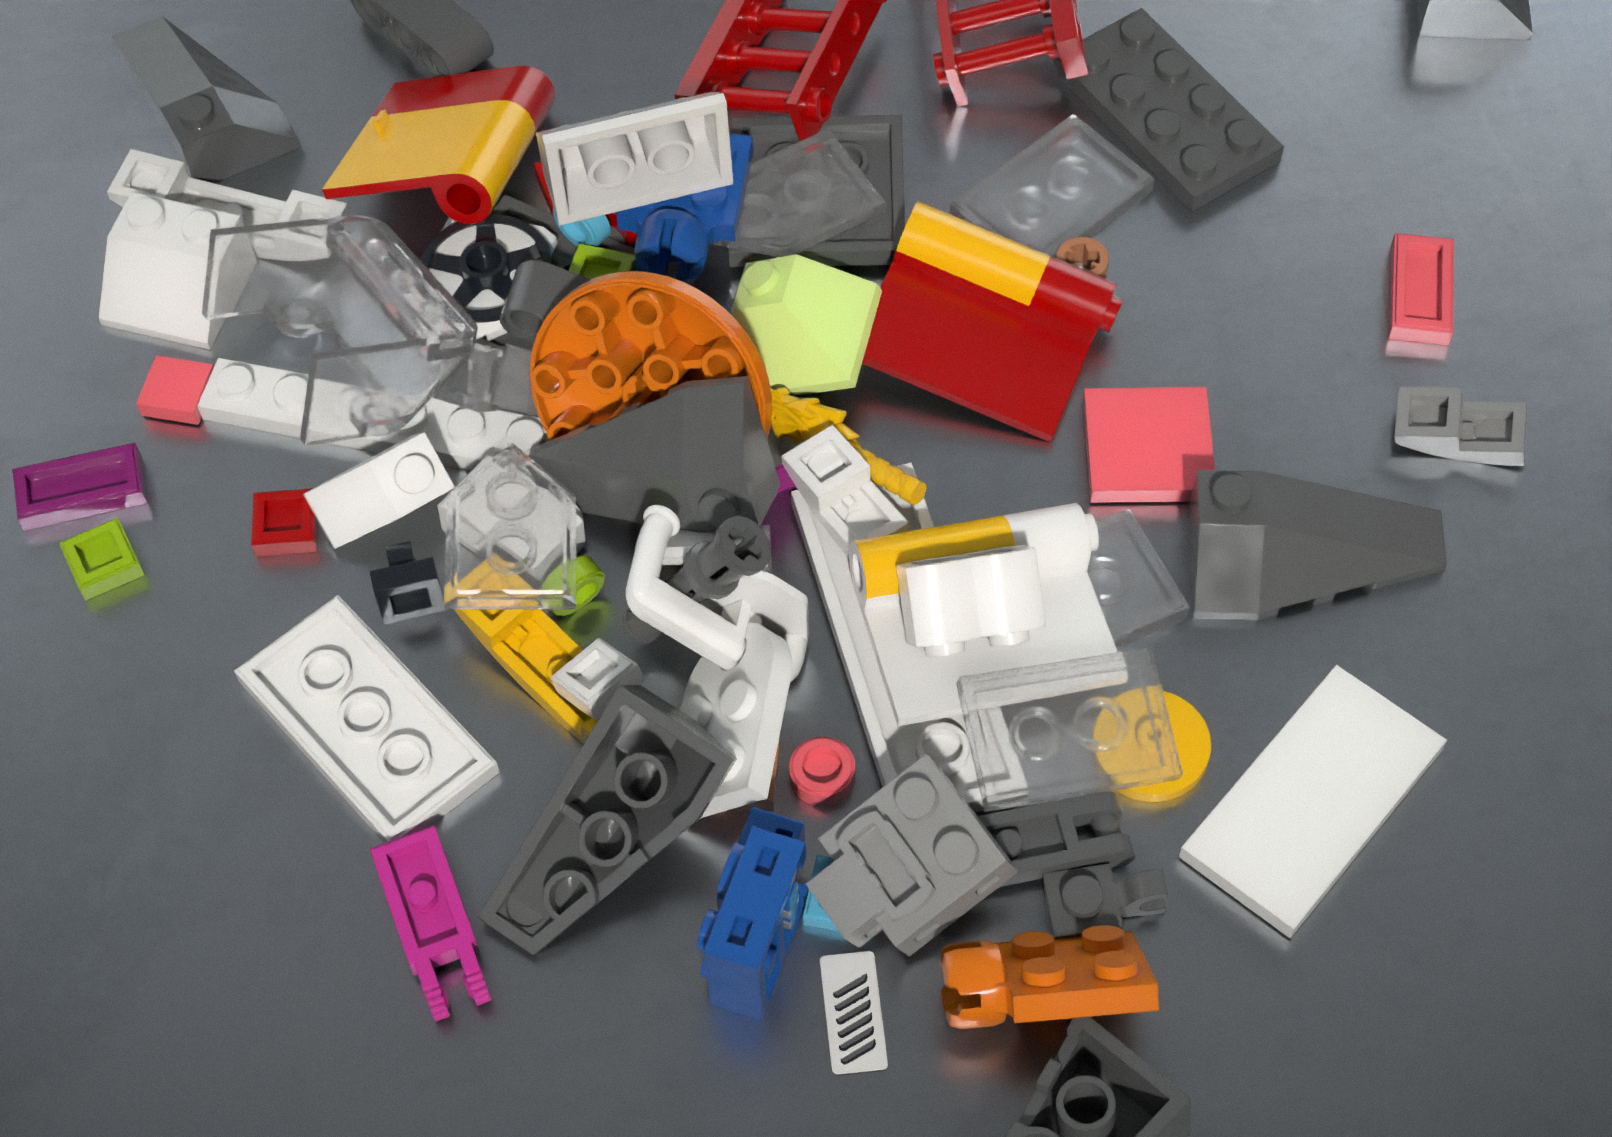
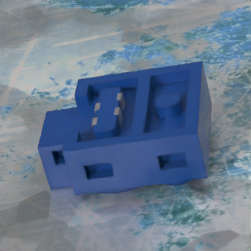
[697,807,808,1022]

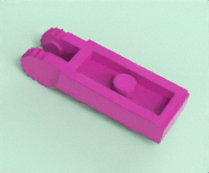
[370,825,491,1022]

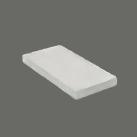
[234,595,500,843]
[1179,665,1447,938]

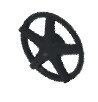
[418,215,553,323]

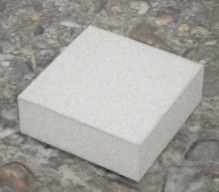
[550,638,645,721]

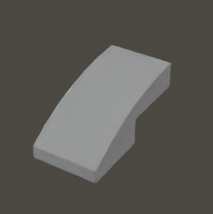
[1395,386,1527,466]

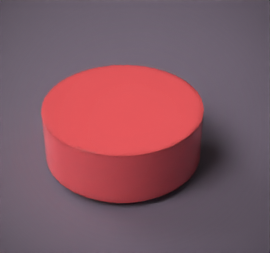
[789,737,856,807]

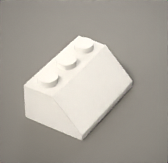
[536,92,734,226]

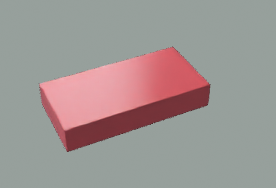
[1388,233,1454,346]

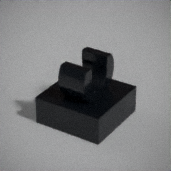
[370,541,447,625]

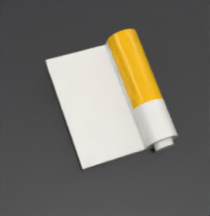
[849,503,1127,726]

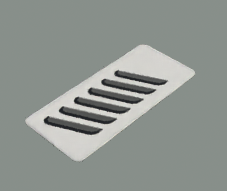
[820,951,888,1075]

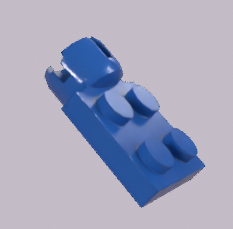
[616,134,754,284]

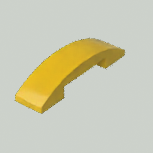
[446,555,599,744]

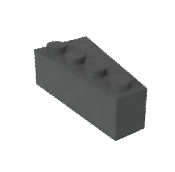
[1005,1017,1191,1137]

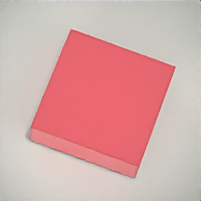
[136,355,214,425]

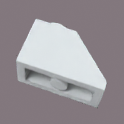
[303,432,455,549]

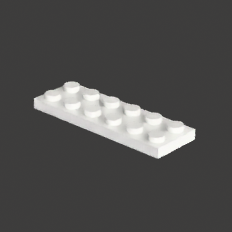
[791,463,1027,813]

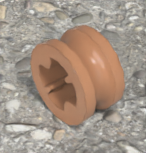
[1056,237,1109,279]

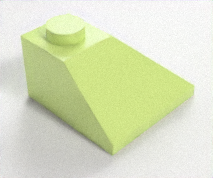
[731,254,882,396]

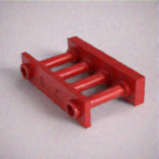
[674,0,887,146]
[933,0,1089,107]

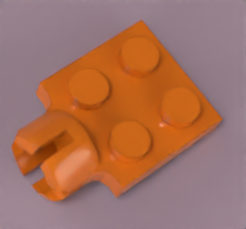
[939,925,1159,1029]

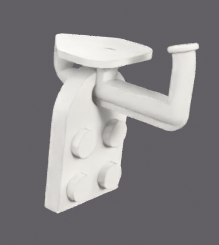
[625,505,809,818]

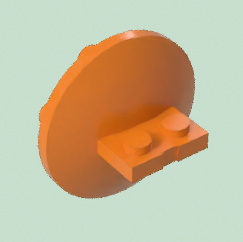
[530,271,772,441]

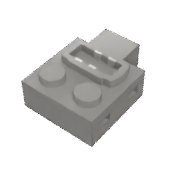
[806,753,1019,956]

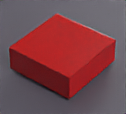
[251,488,319,557]

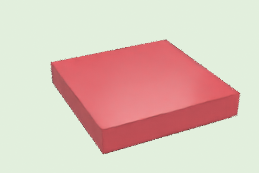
[1083,387,1215,503]

